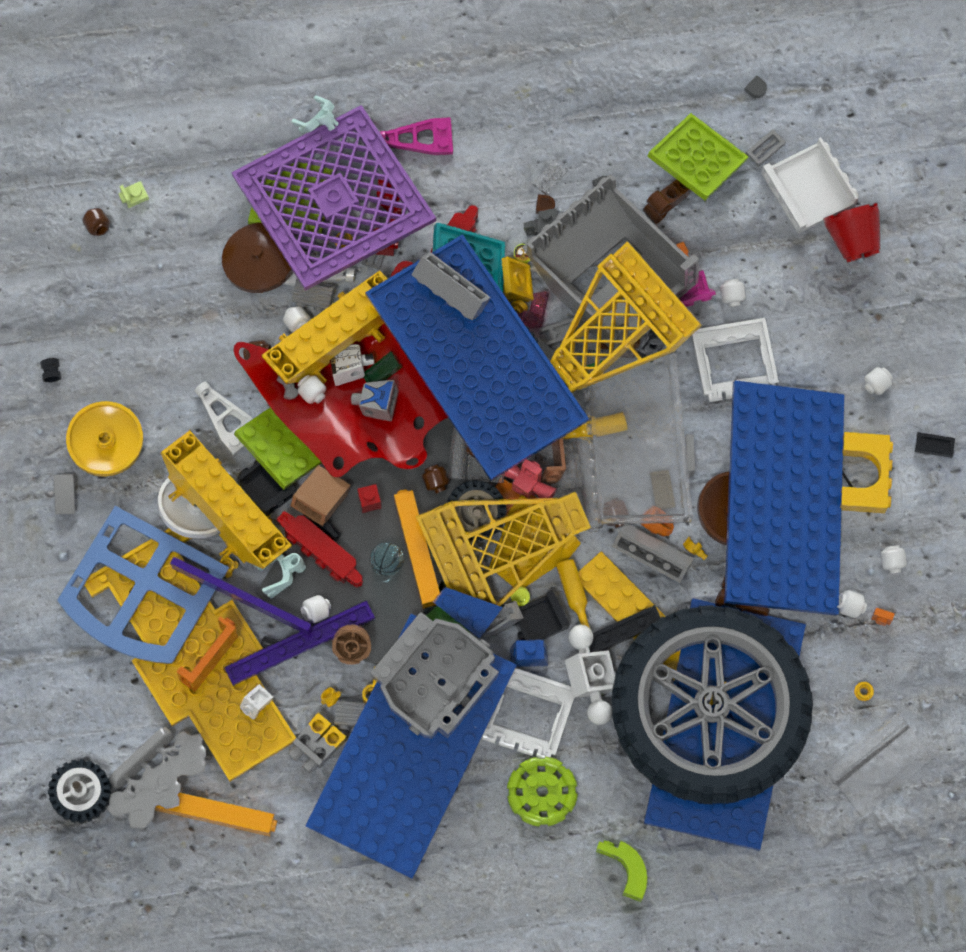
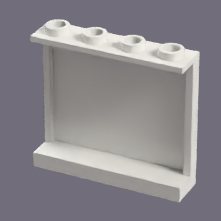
[761,137,859,234]

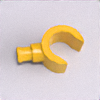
[683,537,708,560]

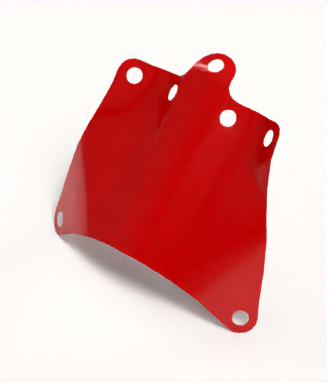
[233,261,448,477]

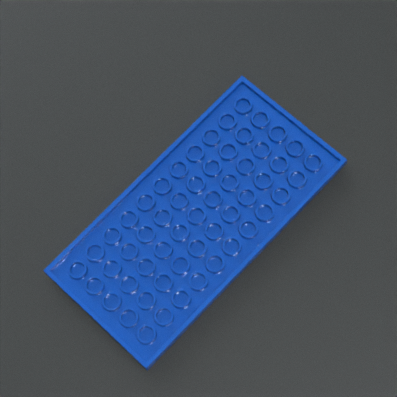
[365,234,589,481]
[724,380,844,616]
[644,598,806,851]
[305,614,517,879]

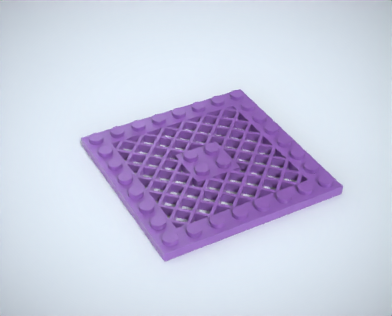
[231,105,436,291]

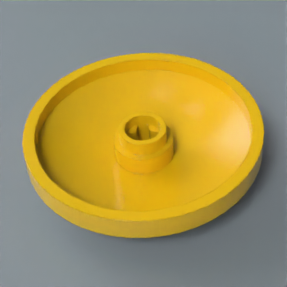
[66,401,144,477]

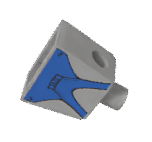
[351,380,399,421]

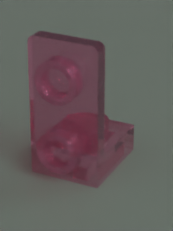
[517,291,549,329]

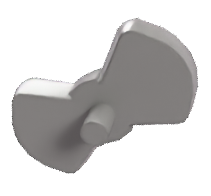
[277,375,298,400]

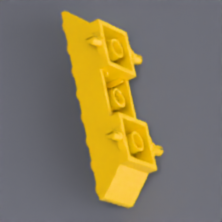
[262,270,387,384]
[161,430,292,569]

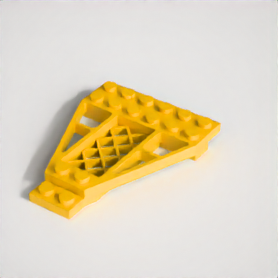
[550,242,702,393]
[416,491,591,606]

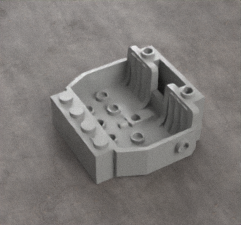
[370,612,499,739]

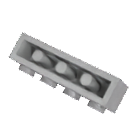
[412,252,491,320]
[612,523,694,583]

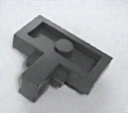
[524,208,558,236]

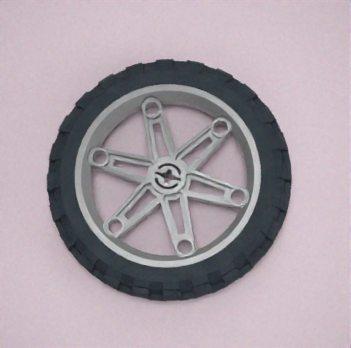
[611,605,813,805]

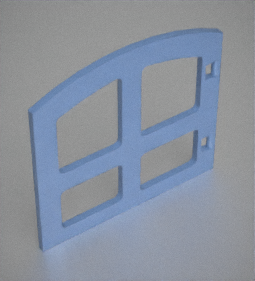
[57,506,229,664]

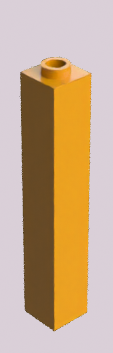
[394,489,440,609]
[155,792,277,837]

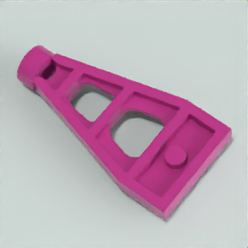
[379,117,453,155]

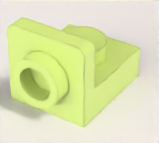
[118,181,149,208]

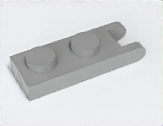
[540,318,593,347]

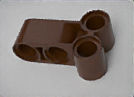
[643,179,691,224]

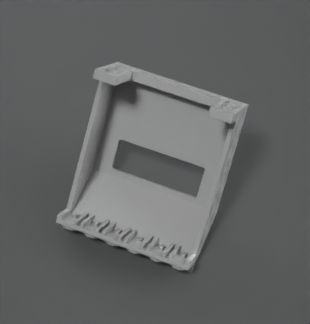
[522,174,699,351]

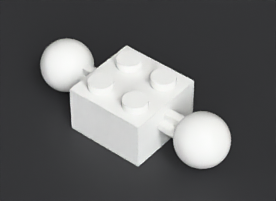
[565,625,615,725]

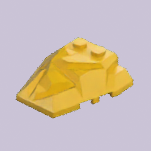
[489,495,581,587]

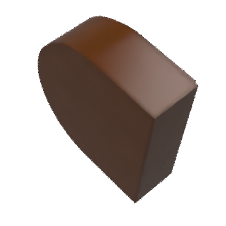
[535,194,555,214]

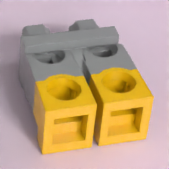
[288,713,347,773]

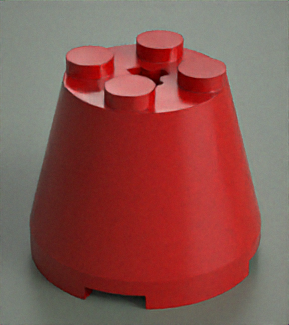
[823,203,881,263]

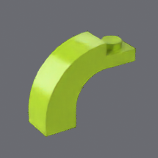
[596,840,647,902]

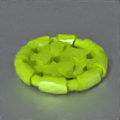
[507,756,578,827]

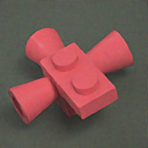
[502,459,557,499]

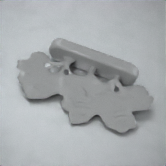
[107,727,206,829]

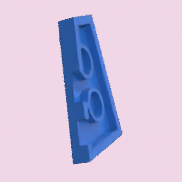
[433,587,503,638]

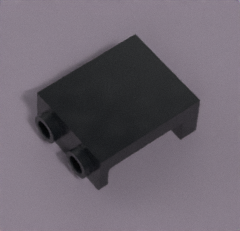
[237,460,296,516]
[512,590,569,641]

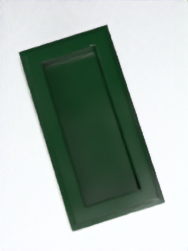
[363,351,402,383]

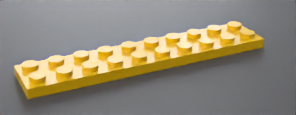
[578,551,727,706]

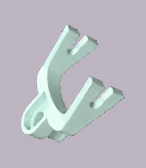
[292,95,338,133]
[254,553,306,599]

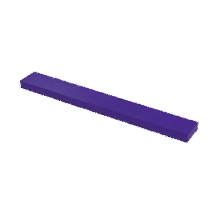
[170,557,312,636]
[224,601,375,686]

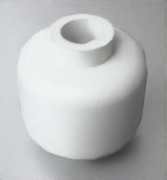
[720,279,746,307]
[283,306,311,333]
[864,367,893,395]
[297,375,326,404]
[881,545,907,574]
[837,590,867,618]
[301,595,331,624]

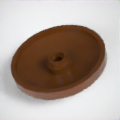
[222,222,293,293]
[697,471,729,545]

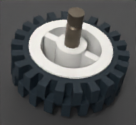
[48,759,111,823]

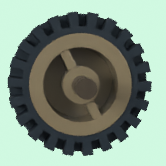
[447,480,506,541]

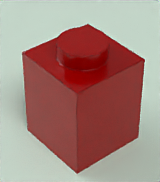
[357,484,381,513]

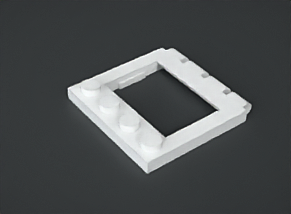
[691,318,779,402]
[482,668,574,758]

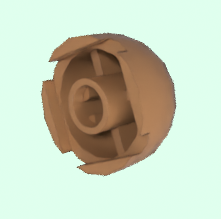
[332,624,371,665]

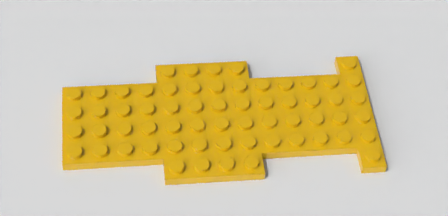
[82,528,296,782]

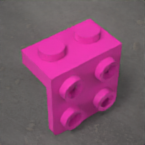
[679,270,716,307]

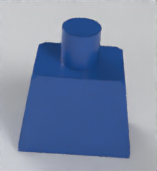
[510,640,548,667]

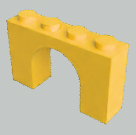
[840,432,893,514]

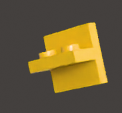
[502,256,534,302]

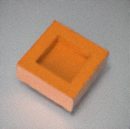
[871,607,895,626]

